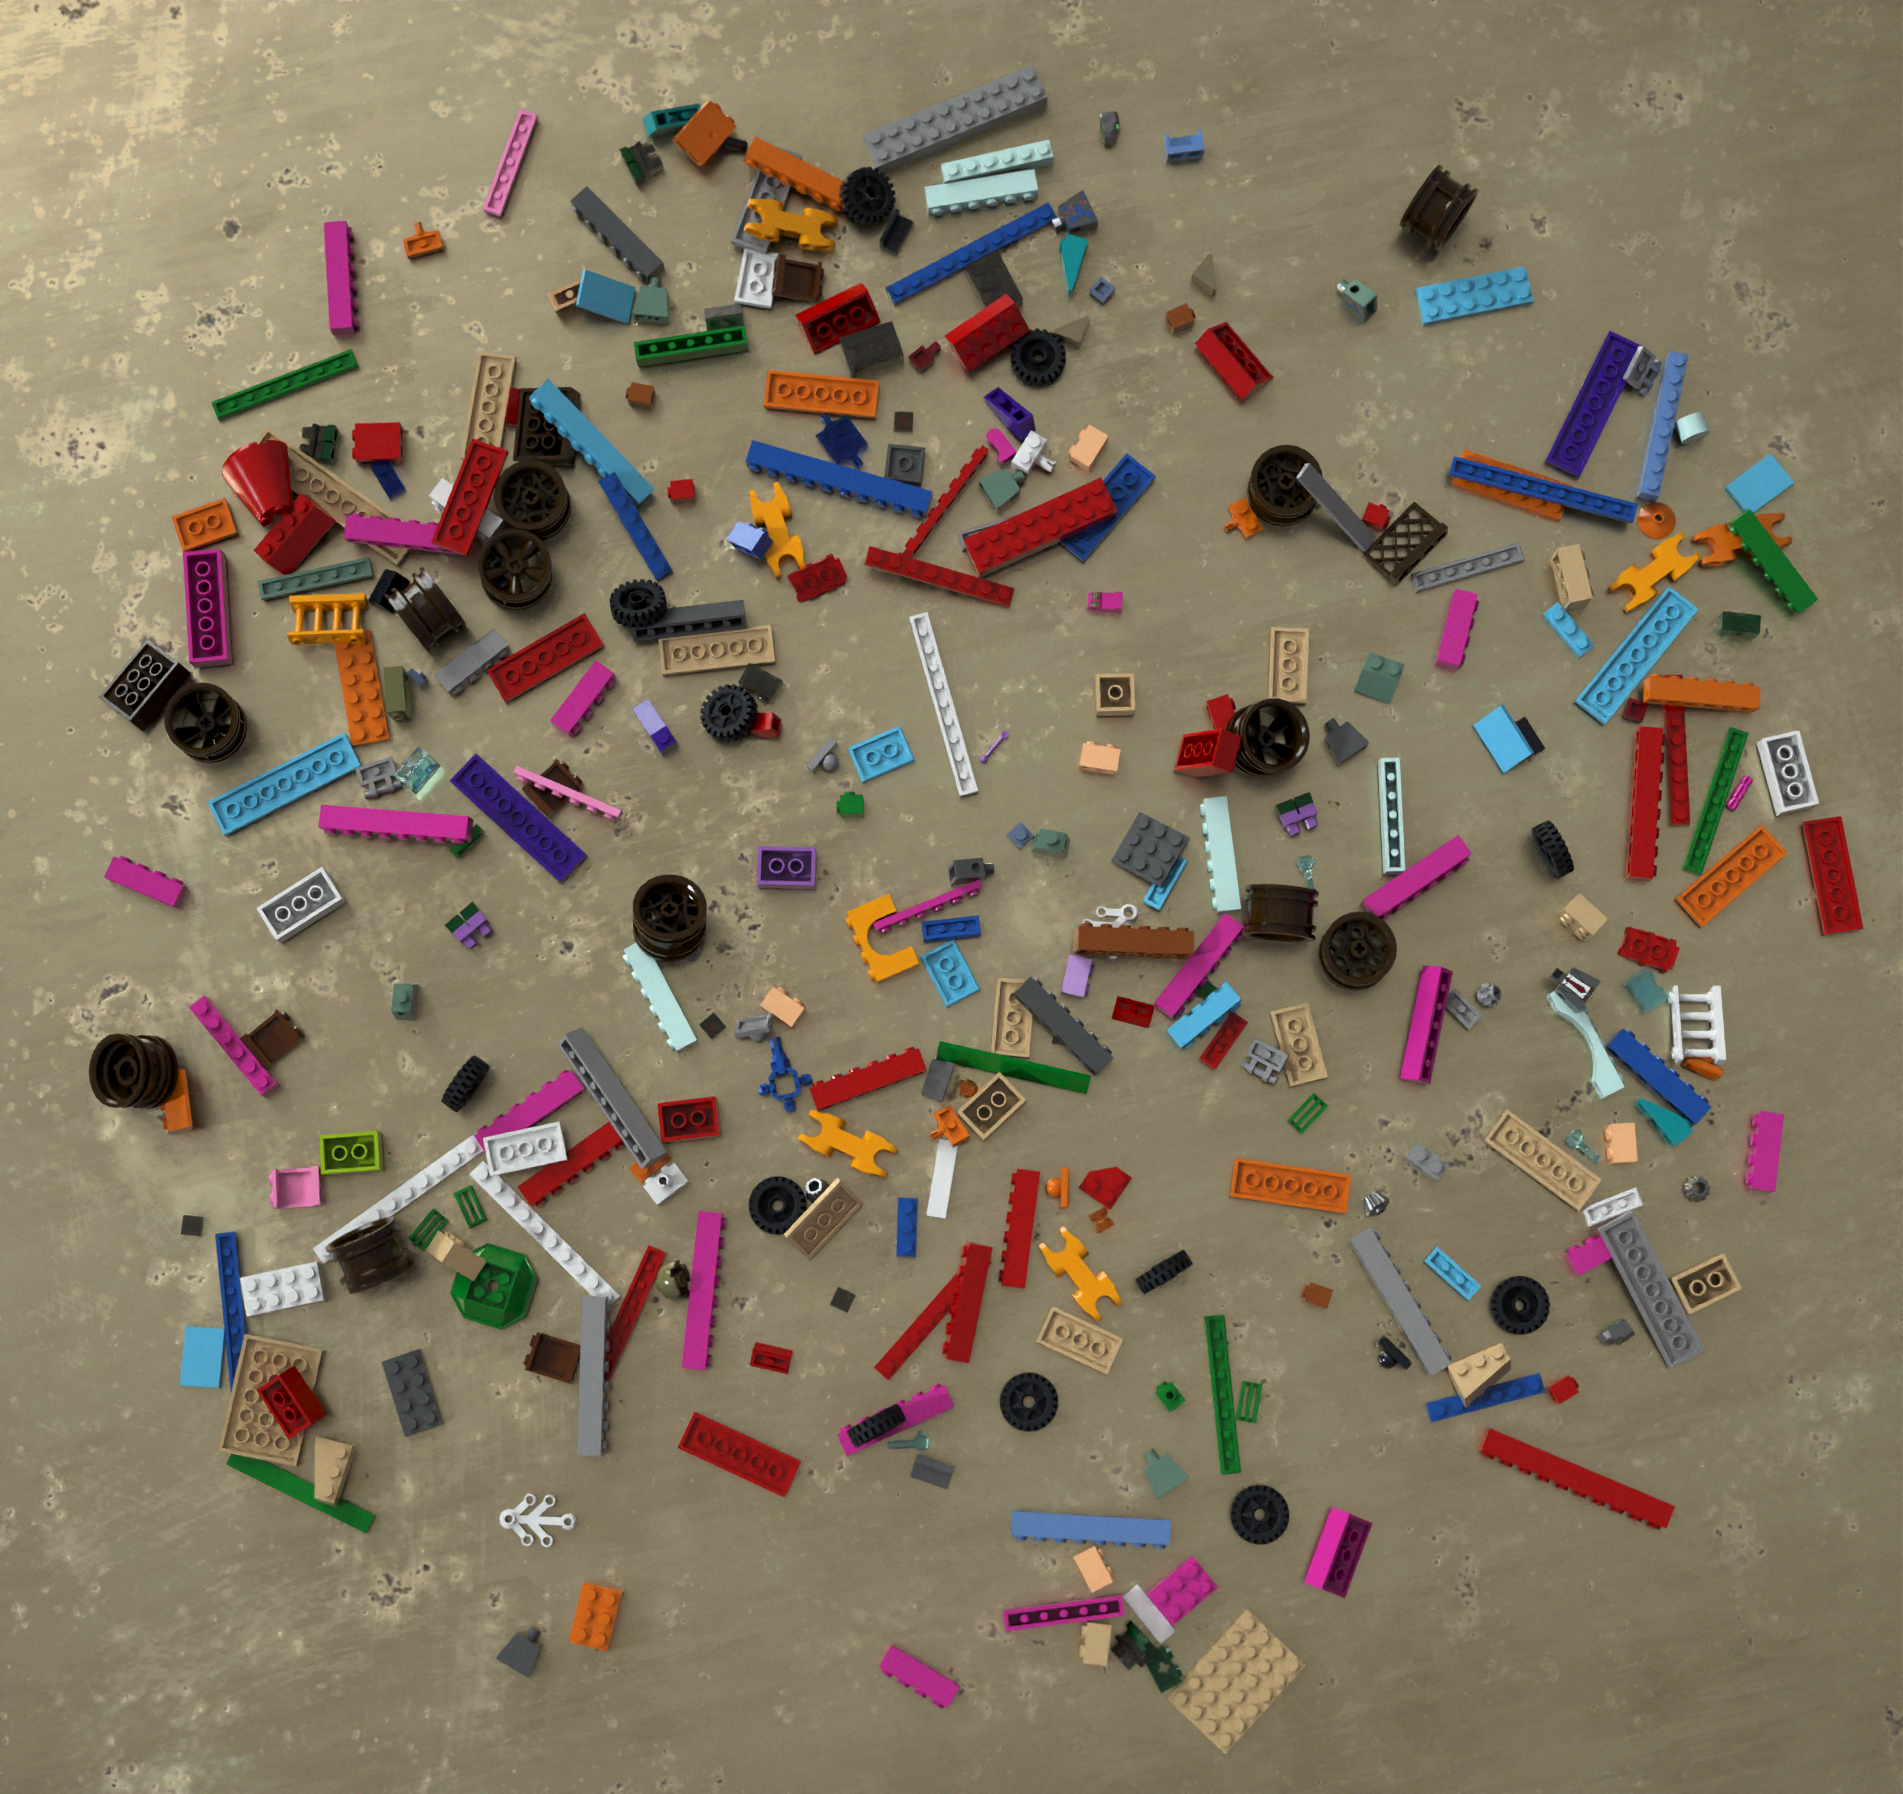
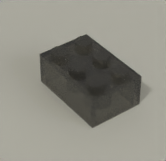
[964,250,1023,309]
[839,321,904,378]

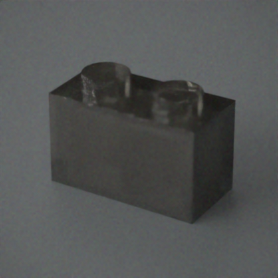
[738,663,784,704]

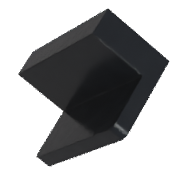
[880,209,913,256]
[368,569,410,613]
[1515,717,1545,759]

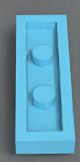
[1542,602,1594,658]
[1143,857,1188,911]
[1424,1247,1481,1301]

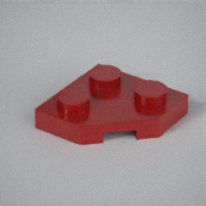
[1078,1167,1132,1210]

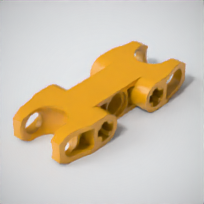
[744,199,838,251]
[749,482,805,579]
[1608,532,1702,613]
[798,1110,898,1178]
[1038,1226,1123,1323]

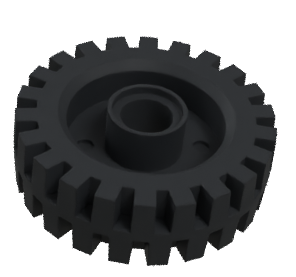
[839,167,896,225]
[1011,328,1066,386]
[610,579,667,629]
[700,684,758,742]
[1532,820,1574,878]
[441,1055,490,1112]
[749,1176,807,1235]
[1135,1249,1193,1295]
[1490,1276,1550,1335]
[1000,1373,1058,1432]
[847,1404,906,1448]
[1230,1485,1289,1545]

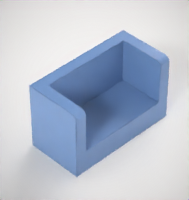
[1164,129,1205,161]

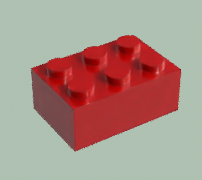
[657,1096,721,1144]

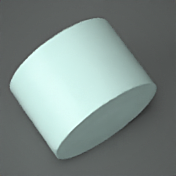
[1674,412,1710,444]

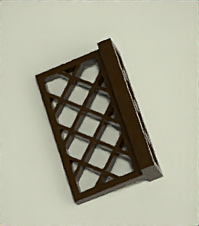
[1363,501,1448,586]

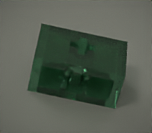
[1717,611,1761,639]
[1142,1645,1183,1693]

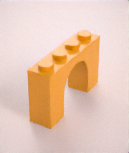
[845,894,920,984]

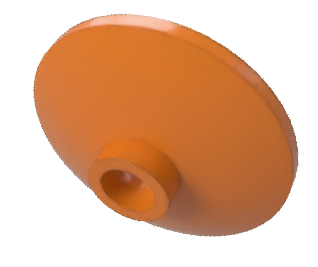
[1638,502,1676,539]

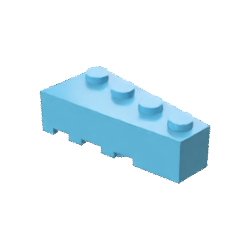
[1167,981,1242,1049]

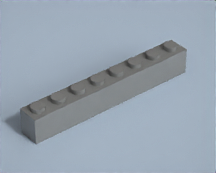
[557,1027,667,1169]
[1348,1227,1452,1376]
[577,1296,611,1456]

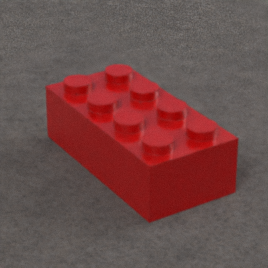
[945,294,1030,373]
[1174,729,1241,777]

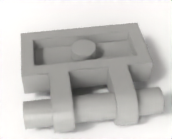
[1623,346,1662,396]
[355,756,402,799]
[1241,1037,1290,1085]

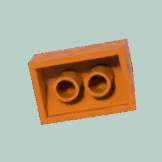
[160,1069,193,1134]

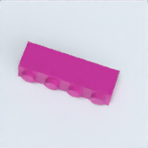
[1435,589,1479,670]
[550,660,616,737]
[104,856,188,909]
[1745,1111,1784,1193]
[1564,1235,1647,1276]
[879,1644,960,1709]

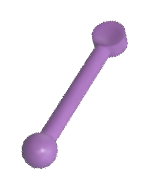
[980,731,1009,763]

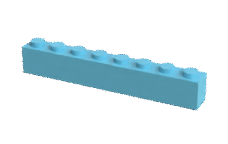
[529,379,654,507]

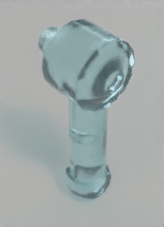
[1297,855,1316,890]
[1566,1129,1601,1164]
[887,1431,929,1451]

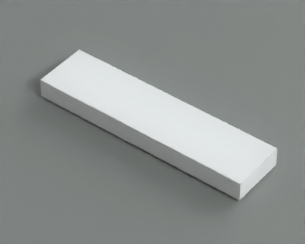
[926,1139,958,1219]

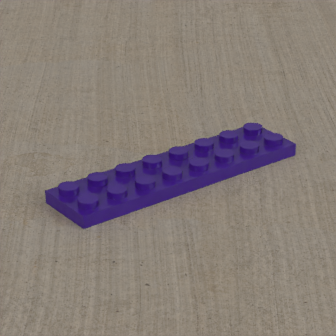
[1545,331,1642,478]
[450,753,587,883]

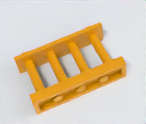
[287,593,368,646]

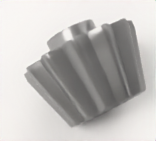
[1683,1175,1711,1202]
[805,1178,830,1203]
[1363,1191,1390,1217]

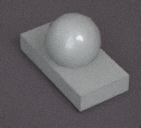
[807,737,839,774]
[734,1013,775,1041]

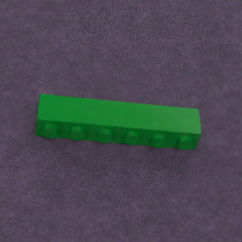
[634,325,749,367]
[1728,509,1818,613]

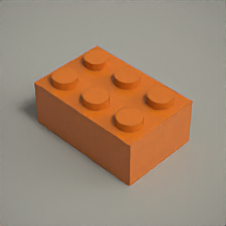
[569,1582,624,1651]

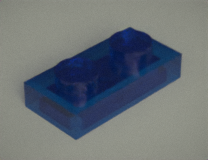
[370,461,406,499]

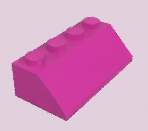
[1304,1507,1373,1598]

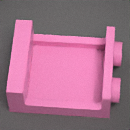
[269,1166,324,1209]

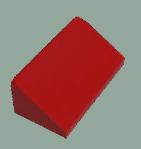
[506,387,520,427]
[1112,996,1154,1028]
[750,1342,793,1374]

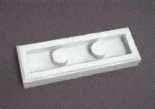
[1581,1188,1644,1227]
[1122,1584,1176,1644]

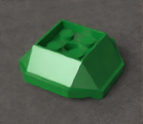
[450,1243,537,1330]

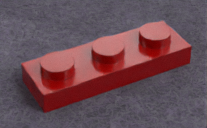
[1199,1012,1248,1070]

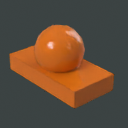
[1680,1057,1724,1081]
[1045,1168,1069,1208]

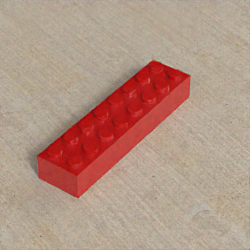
[963,477,1117,578]

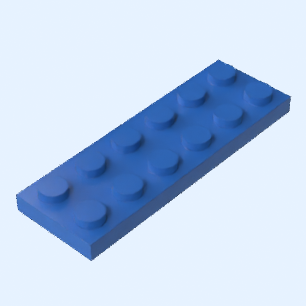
[1059,453,1156,562]

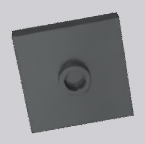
[884,444,925,485]

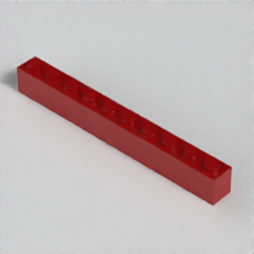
[1479,1428,1675,1530]

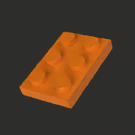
[172,498,238,552]

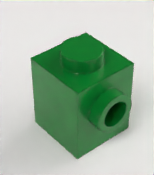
[836,792,864,818]
[1155,1381,1186,1413]

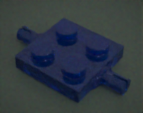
[816,413,868,468]

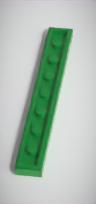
[211,349,359,421]
[1682,727,1749,875]
[936,1041,1091,1094]
[1204,1315,1241,1475]
[226,1454,376,1533]

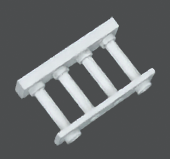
[1668,985,1726,1065]

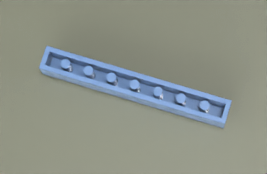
[1636,351,1689,502]
[1011,1511,1171,1548]

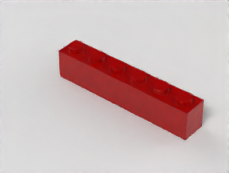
[809,1047,927,1112]
[518,1121,625,1207]
[998,1169,1040,1289]
[941,1241,993,1363]

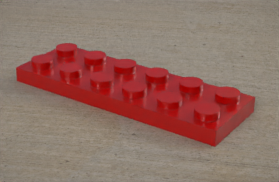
[431,438,509,557]
[486,613,604,703]
[1802,816,1863,935]
[678,1412,801,1498]

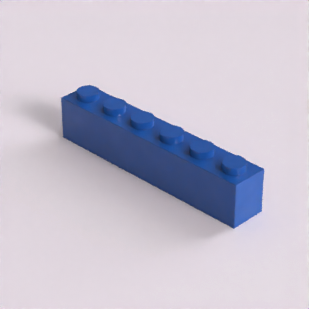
[1606,1028,1711,1126]

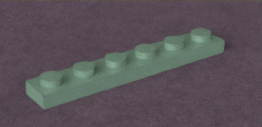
[258,557,373,601]

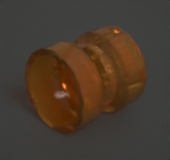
[1088,1207,1114,1233]

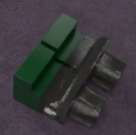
[620,141,663,186]
[299,423,339,465]
[1111,1621,1159,1671]

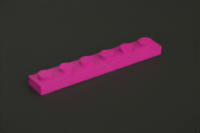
[873,879,982,934]

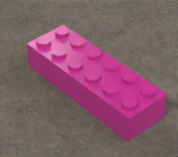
[183,549,232,668]
[1359,835,1472,920]

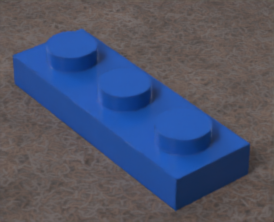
[922,915,981,942]
[896,1198,918,1257]

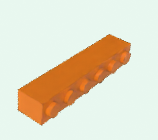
[743,136,845,212]
[1643,674,1760,713]

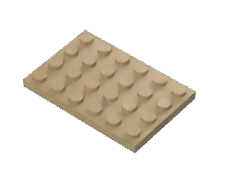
[218,1334,323,1466]
[1166,1609,1306,1754]

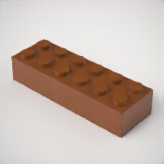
[1073,923,1194,960]

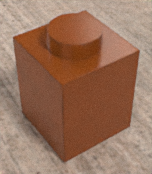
[1165,303,1196,334]
[626,382,655,409]
[1301,1282,1333,1309]

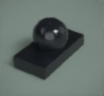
[1378,1335,1411,1370]

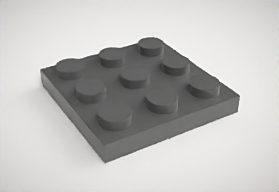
[1111,812,1190,888]

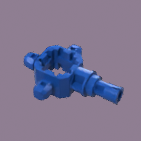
[758,1037,813,1112]

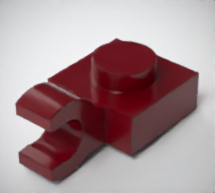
[908,341,941,372]

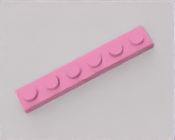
[483,109,538,217]
[513,765,623,821]

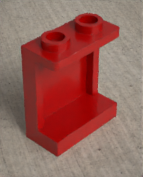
[352,422,403,465]

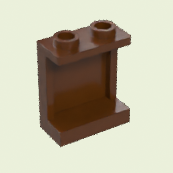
[771,254,824,303]
[522,758,583,819]
[240,1008,304,1069]
[524,1332,580,1384]

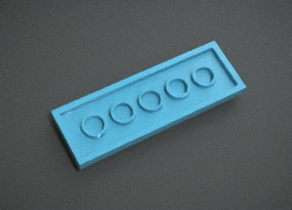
[1415,266,1534,325]

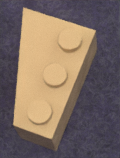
[426,1230,486,1281]
[1448,1343,1511,1408]
[315,1436,356,1507]

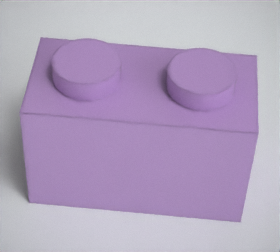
[1061,954,1095,999]

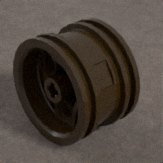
[1247,445,1323,527]
[494,460,572,541]
[633,874,707,962]
[1242,884,1319,943]
[1318,911,1397,991]

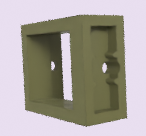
[383,666,412,722]

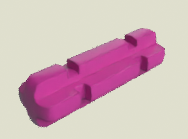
[1726,775,1753,811]

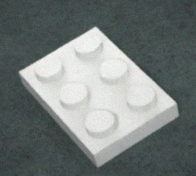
[734,248,778,309]

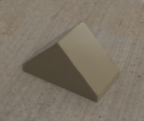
[1191,254,1217,296]
[1054,315,1090,348]

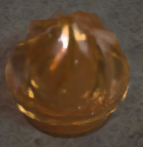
[960,1079,978,1098]

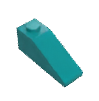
[642,103,701,137]
[1059,233,1088,297]
[1635,1098,1693,1147]

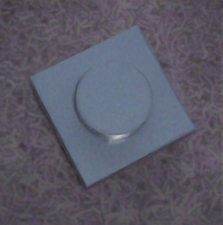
[1089,276,1115,304]
[407,668,428,690]
[1007,822,1034,850]

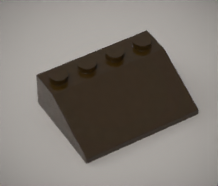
[513,387,581,466]
[99,639,192,732]

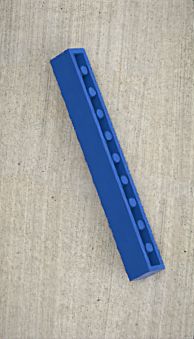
[746,440,933,518]

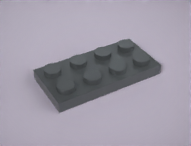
[382,1349,443,1437]

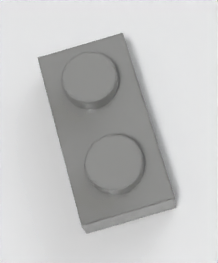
[1446,989,1482,1030]

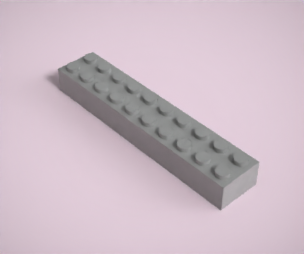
[863,65,1047,173]

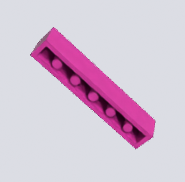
[324,221,358,335]
[344,514,459,554]
[1154,913,1244,1020]
[1400,965,1453,1084]
[189,995,281,1098]
[474,1070,586,1153]
[837,1383,954,1456]
[1003,1594,1125,1631]

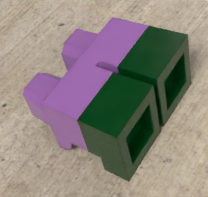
[1274,792,1318,836]
[445,901,493,949]

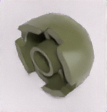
[655,1260,691,1300]

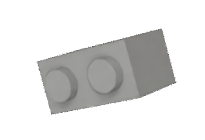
[1404,1142,1449,1183]

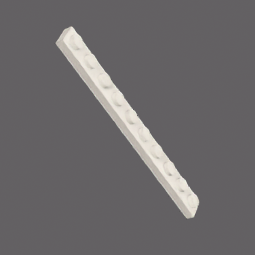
[909,612,978,797]
[313,1135,484,1265]
[469,1161,621,1306]

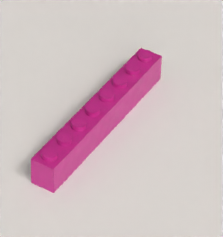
[318,805,474,845]
[682,1211,726,1371]

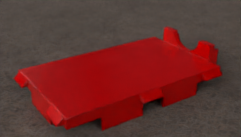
[787,553,847,602]
[1618,927,1680,973]

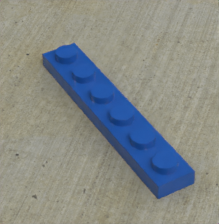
[598,472,672,580]
[1425,1373,1545,1422]

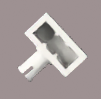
[1011,431,1056,477]
[643,1163,690,1206]

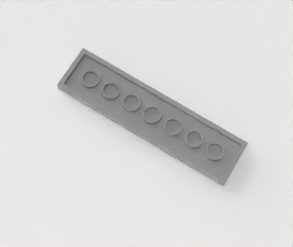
[1597,1211,1705,1369]

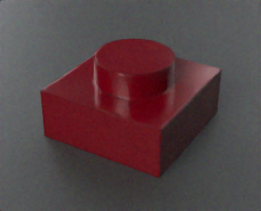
[1623,698,1648,723]

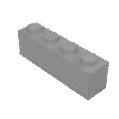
[434,628,511,696]

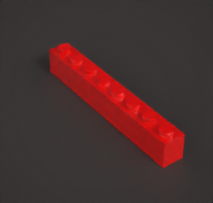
[1626,726,1666,881]

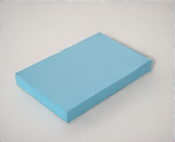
[576,269,636,323]
[1725,454,1794,513]
[1473,704,1534,773]
[848,726,915,783]
[920,939,981,1008]
[180,1326,225,1388]

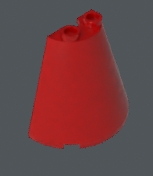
[222,440,292,527]

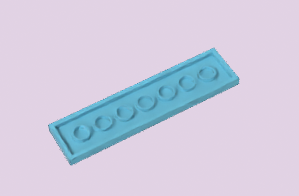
[1574,586,1699,725]
[207,733,361,836]

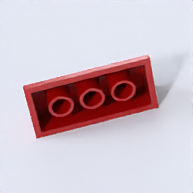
[795,282,881,354]
[1195,322,1274,400]
[253,494,336,575]

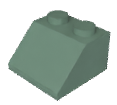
[1354,652,1405,705]

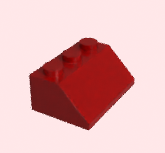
[257,1365,326,1439]

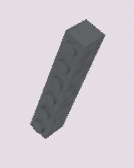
[571,186,665,283]
[631,600,747,642]
[1012,976,1114,1076]

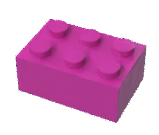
[1146,1555,1218,1626]

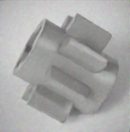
[1477,982,1501,1007]

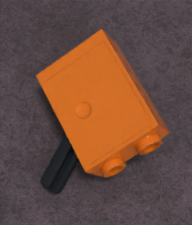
[672,100,748,166]

